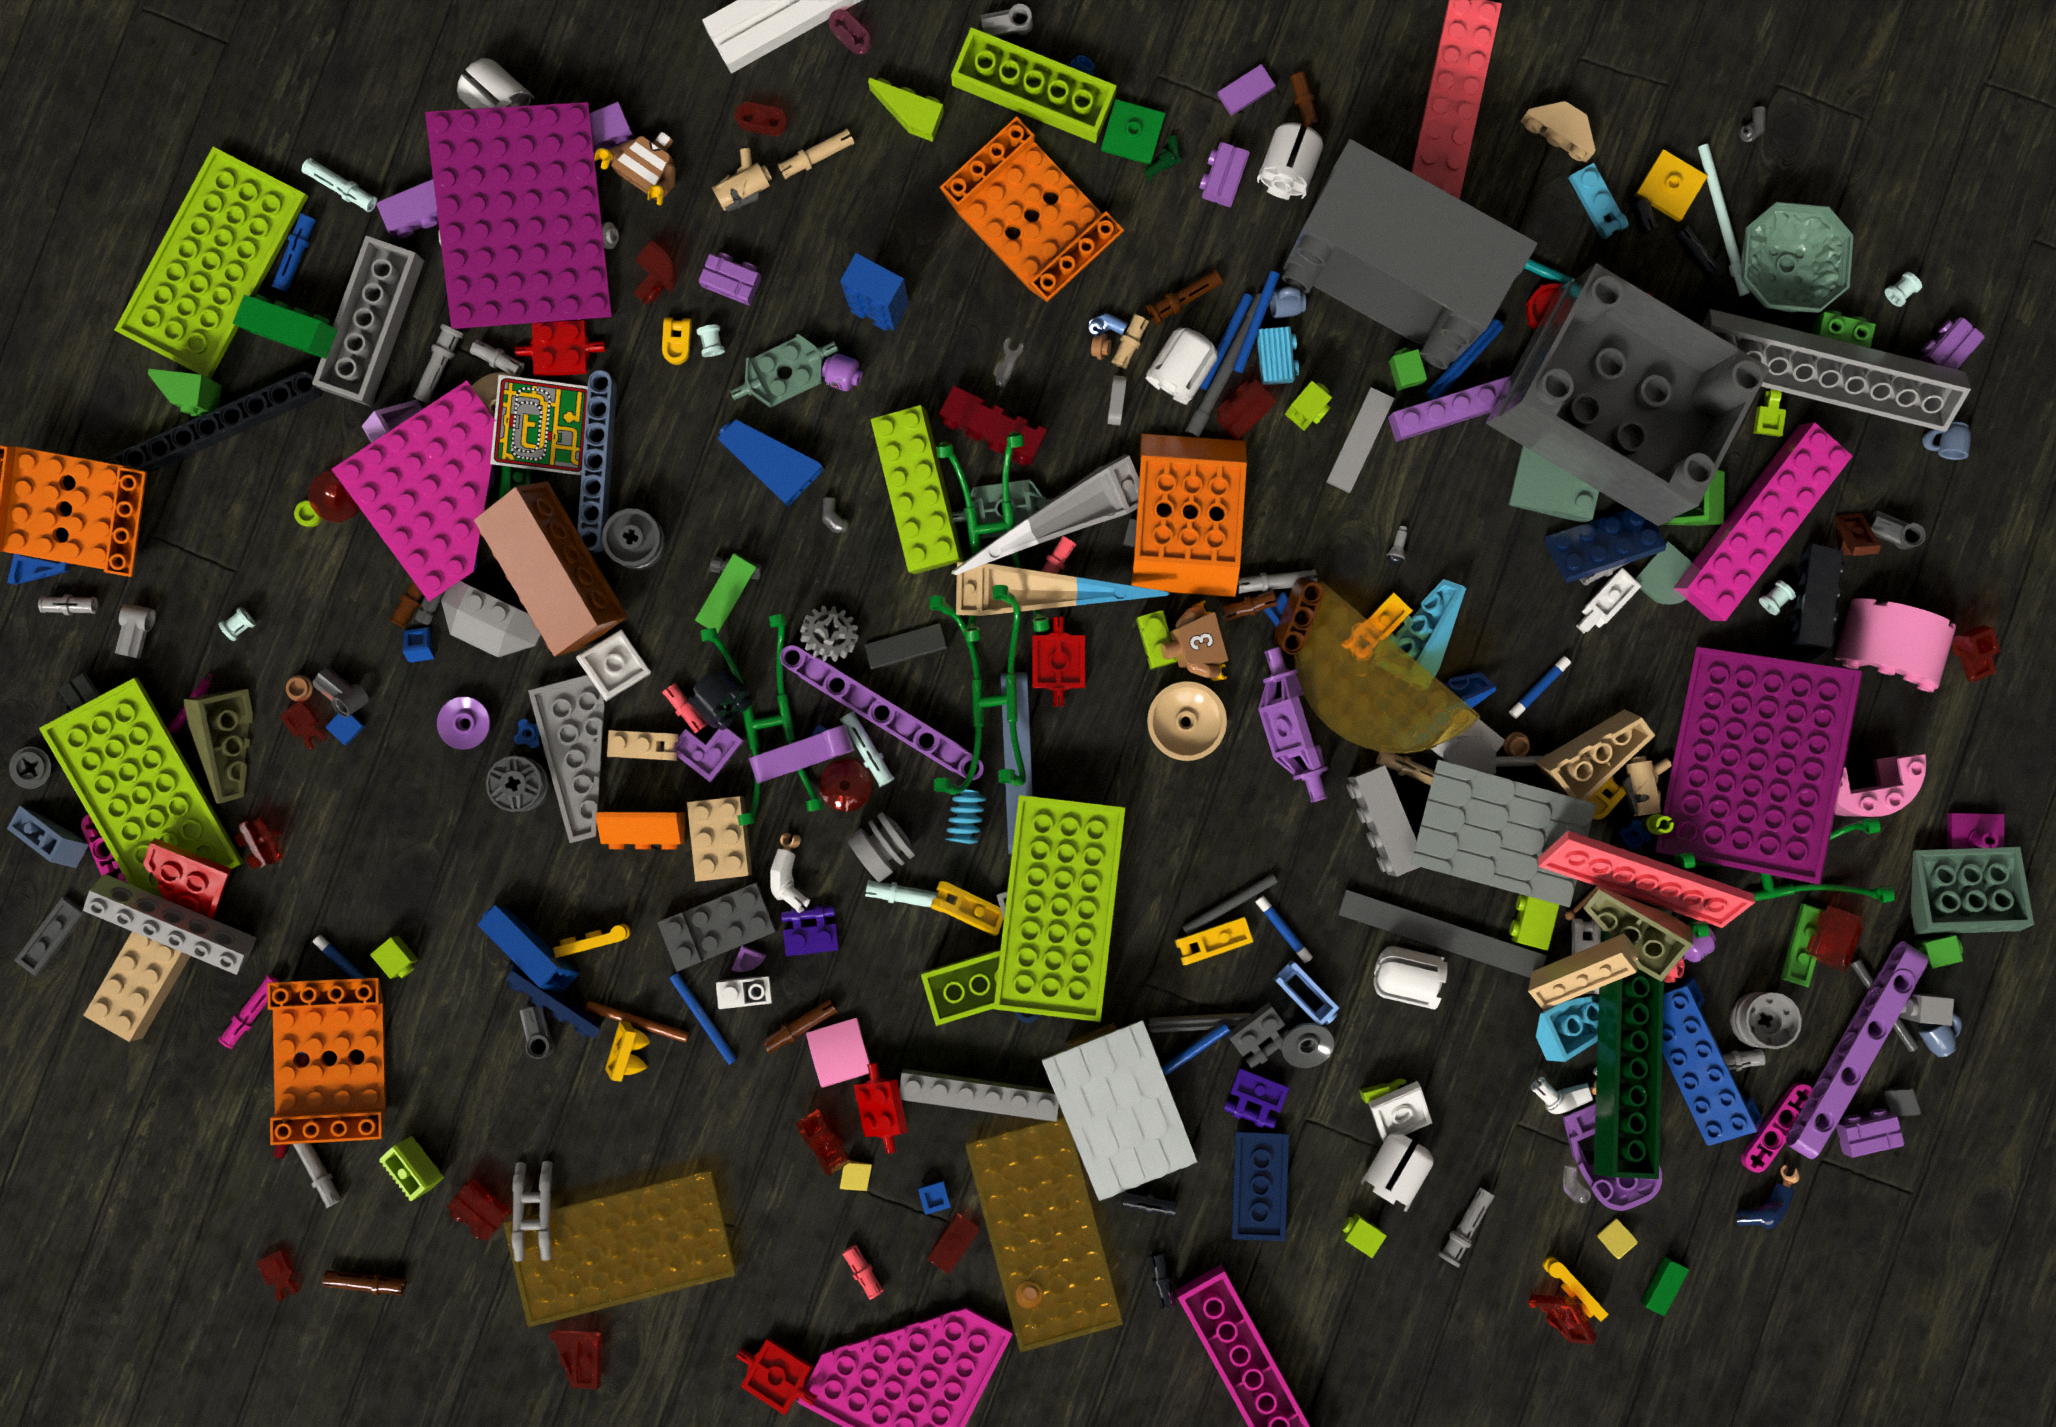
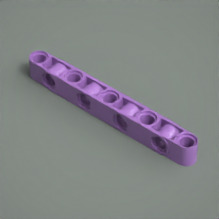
[780,645,984,780]
[1786,941,1928,1159]

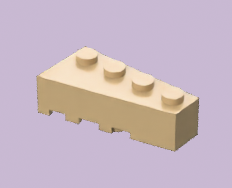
[1534,709,1655,801]

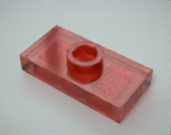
[927,1214,979,1274]

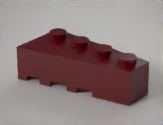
[939,386,1047,466]

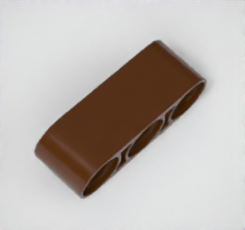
[1274,577,1324,654]

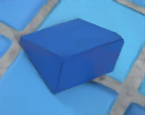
[403,627,434,662]

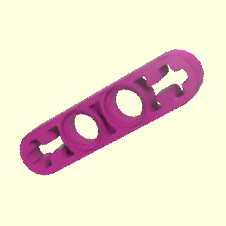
[1741,1083,1812,1173]

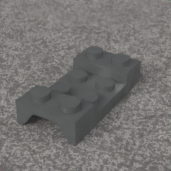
[657,882,778,971]

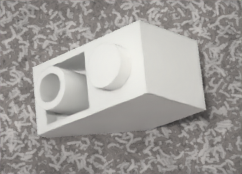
[716,976,772,1009]

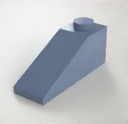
[7,805,89,868]

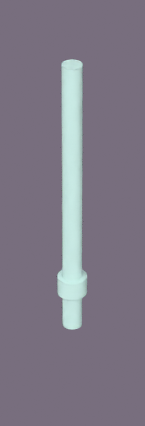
[1698,144,1750,296]

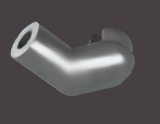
[1739,107,1766,142]
[822,498,849,533]

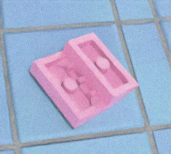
[806,1018,870,1088]

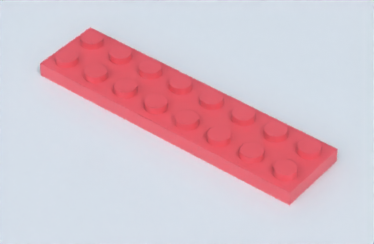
[1411,0,1502,199]
[1538,831,1755,928]

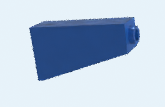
[718,420,824,507]
[478,905,580,993]

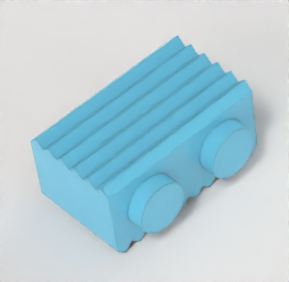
[1257,327,1299,385]

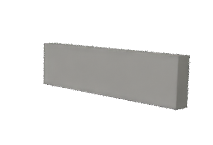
[1326,387,1394,493]

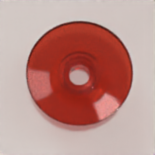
[820,759,872,812]

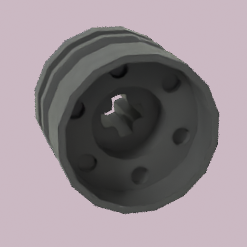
[486,756,552,812]

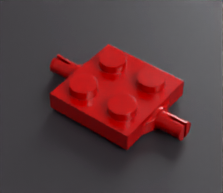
[515,320,606,377]
[1032,617,1085,707]
[854,1062,908,1154]
[736,1338,818,1415]

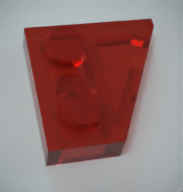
[1528,1294,1597,1344]
[549,1330,602,1389]

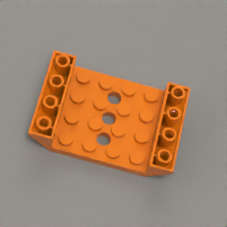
[940,116,1124,302]
[1131,434,1247,597]
[0,444,147,577]
[267,978,387,1145]

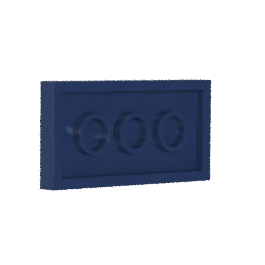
[1545,509,1666,583]
[1231,1131,1289,1241]

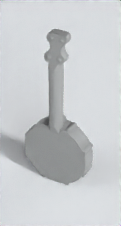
[1443,736,1549,775]

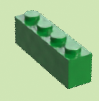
[232,294,338,359]

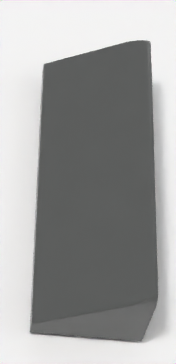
[865,623,947,670]

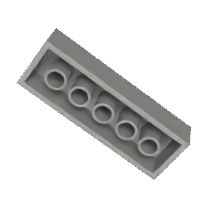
[312,236,424,407]

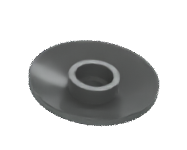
[1281,1023,1334,1068]

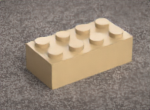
[83,931,190,1042]

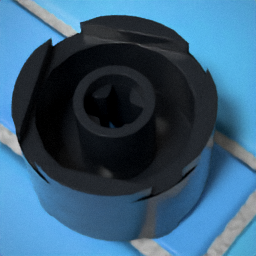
[688,667,752,730]

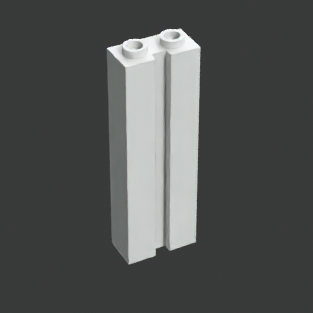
[702,0,862,74]

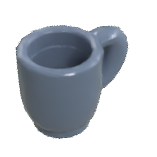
[1270,286,1306,318]
[1922,422,1971,460]
[1918,1013,1962,1057]

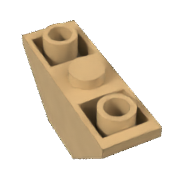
[1520,101,1596,163]

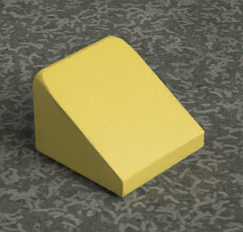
[840,1159,872,1191]
[1596,1218,1638,1259]

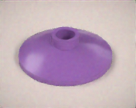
[437,697,490,750]

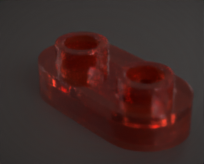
[735,102,787,136]

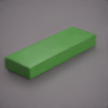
[695,553,757,634]
[1780,903,1830,987]

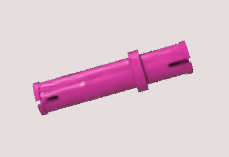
[218,975,280,1049]

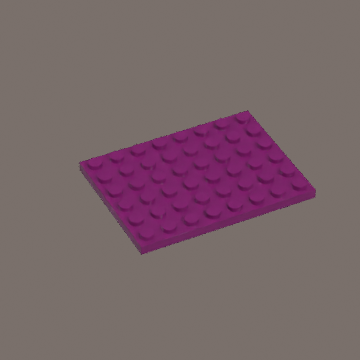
[425,102,612,329]
[1655,647,1863,885]

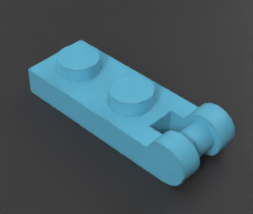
[1569,163,1629,239]

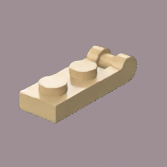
[607,730,678,761]

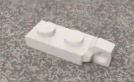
[1576,568,1642,633]

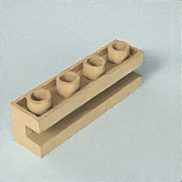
[1528,933,1639,1010]

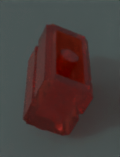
[1216,380,1277,440]
[447,1178,513,1241]

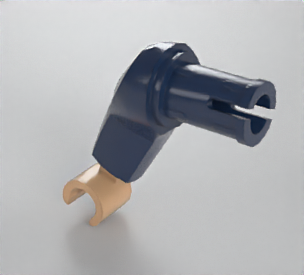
[1736,1165,1799,1229]

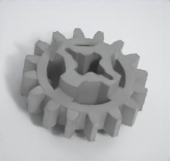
[800,606,858,662]

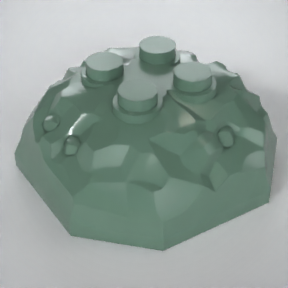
[1740,202,1854,313]

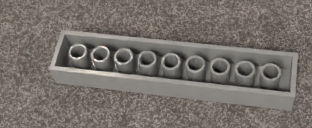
[1702,309,1971,432]

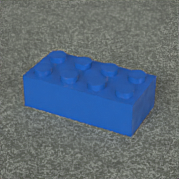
[840,253,909,331]

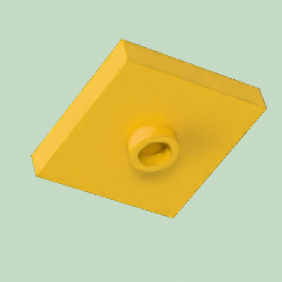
[1634,149,1708,222]

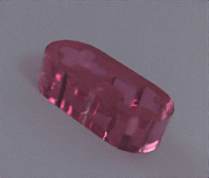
[829,9,871,55]

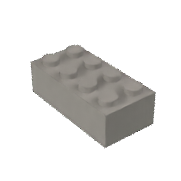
[1346,765,1419,877]

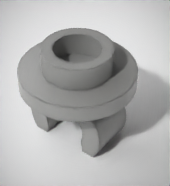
[602,222,619,249]

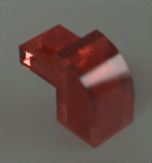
[634,240,677,305]
[1952,625,2001,682]
[796,1109,851,1176]

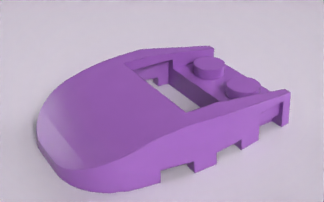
[1562,1103,1662,1211]

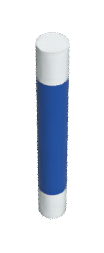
[1509,656,1571,719]
[1255,895,1313,963]
[313,935,367,979]

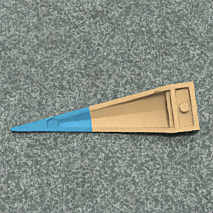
[956,562,1170,616]

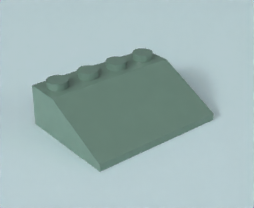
[1508,445,1599,523]
[1911,847,2034,935]

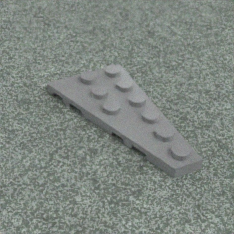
[528,675,605,843]

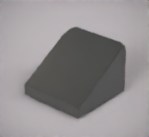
[1884,1085,1921,1116]

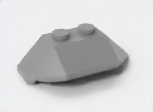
[441,581,541,657]

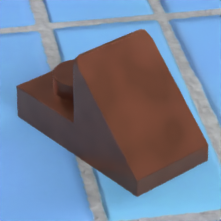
[1835,513,1881,556]

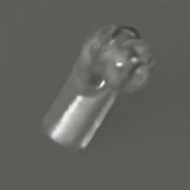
[1563,1165,1591,1203]

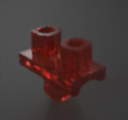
[234,818,283,869]

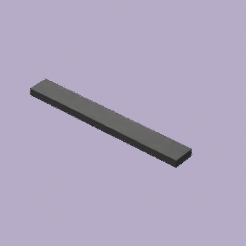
[1337,889,1547,978]

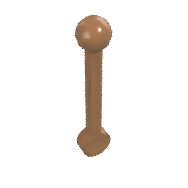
[1565,886,1598,920]

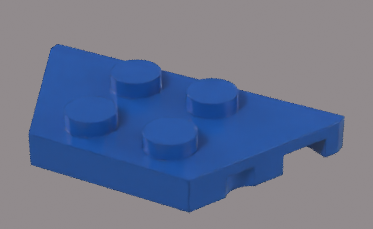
[7,505,71,585]

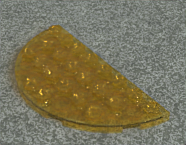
[1294,581,1481,753]

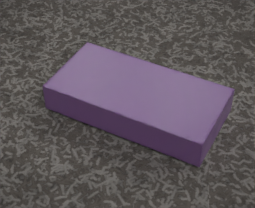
[1217,64,1275,116]

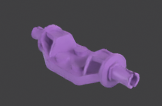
[1258,647,1329,803]

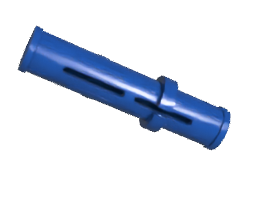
[271,214,316,293]

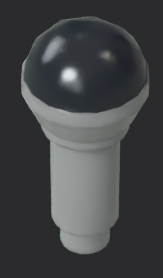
[1387,526,1407,566]

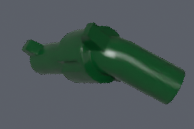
[1143,135,1183,182]

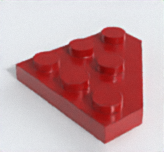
[143,838,232,920]

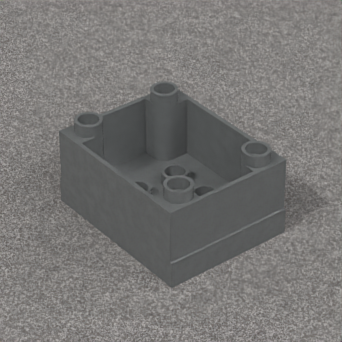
[1282,139,1538,369]
[1486,263,1770,526]

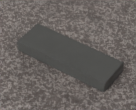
[14,896,87,976]

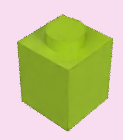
[370,936,418,979]
[1342,1213,1386,1258]

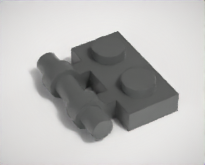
[1226,1003,1289,1069]

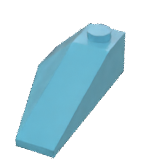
[1373,579,1466,690]
[1536,994,1599,1062]

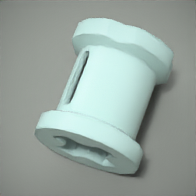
[1885,272,1922,307]
[697,324,725,357]
[1759,580,1796,615]
[218,607,256,641]

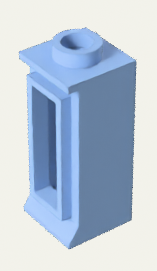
[1273,960,1339,1026]

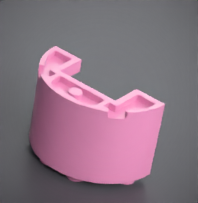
[1834,598,1956,692]
[1835,754,1926,817]

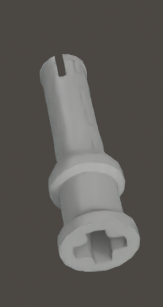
[413,324,464,403]
[1438,1187,1495,1268]

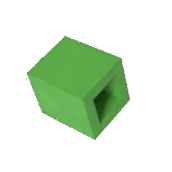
[1389,348,1427,391]
[1914,934,1963,969]

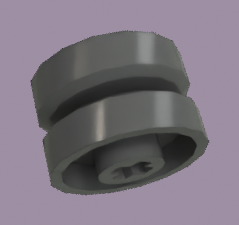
[602,508,666,570]

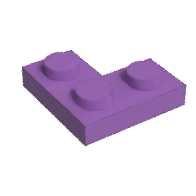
[675,728,744,782]

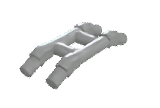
[512,1161,553,1261]

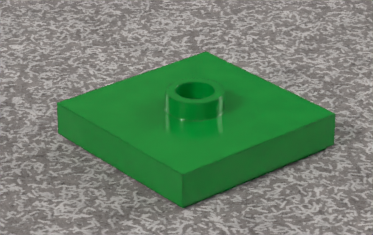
[1101,99,1165,165]

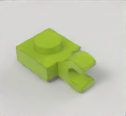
[1753,389,1786,437]
[1359,1078,1406,1104]

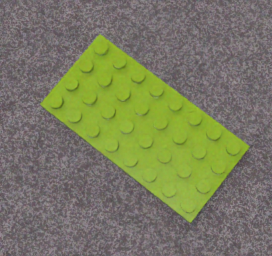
[114,147,308,379]
[39,678,244,899]
[994,795,1125,1022]

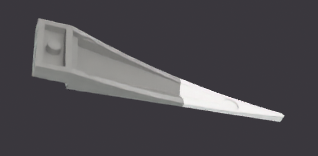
[951,455,1139,575]

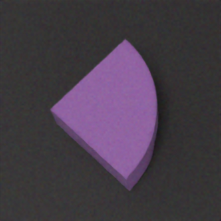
[732,945,767,972]

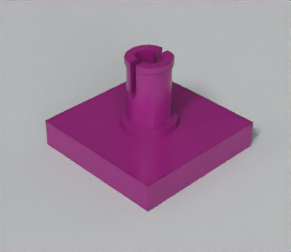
[1947,813,2004,849]

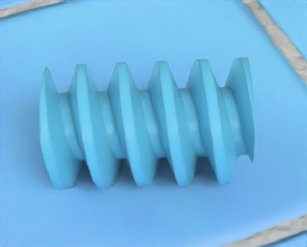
[946,789,986,844]

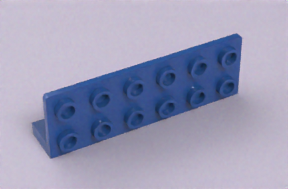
[1662,977,1763,1146]

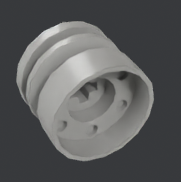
[846,812,916,882]
[1730,992,1802,1049]

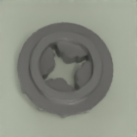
[9,747,54,789]

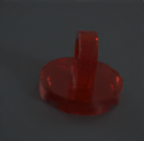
[308,470,360,523]

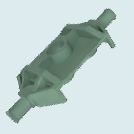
[730,334,838,408]
[952,480,1055,540]

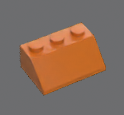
[596,812,685,849]

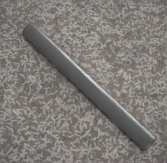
[1182,873,1278,935]
[1850,958,1919,1052]

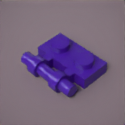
[781,904,839,956]
[1223,1068,1289,1129]

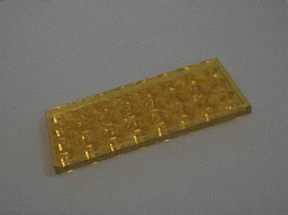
[965,1117,1123,1353]
[503,1170,737,1327]

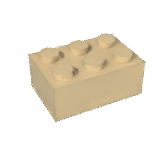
[687,796,752,882]

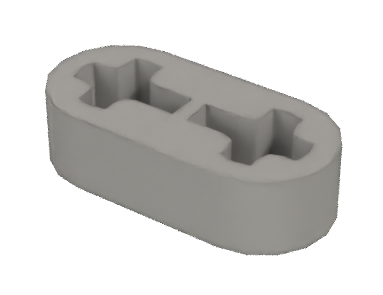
[1107,375,1127,426]

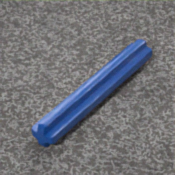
[1426,318,1504,400]

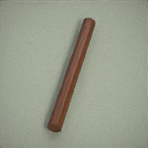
[585,1001,689,1043]

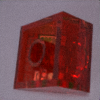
[1807,905,1865,974]

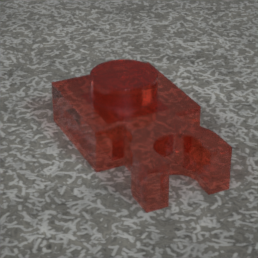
[279,700,328,750]
[256,1248,300,1302]

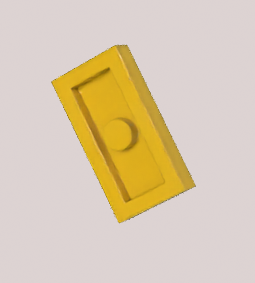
[605,1021,650,1082]

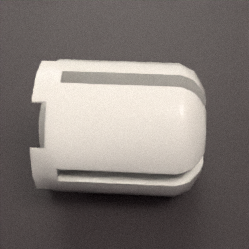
[457,58,534,109]
[1257,122,1323,200]
[1146,328,1218,405]
[1374,946,1447,1010]
[1360,1134,1433,1212]

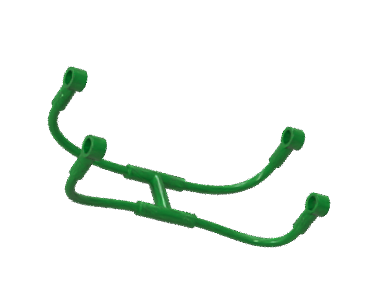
[936,431,1050,642]
[929,585,1026,795]
[700,614,824,826]
[1674,817,1895,938]

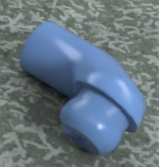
[1089,313,1128,335]

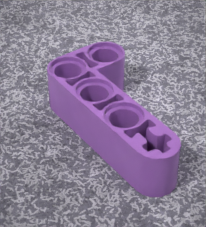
[749,725,855,784]

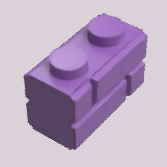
[1199,142,1250,207]
[699,252,762,306]
[1919,317,1985,370]
[1836,1109,1904,1158]

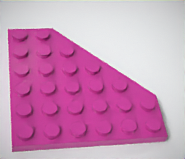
[331,381,496,602]
[797,1306,1013,1427]

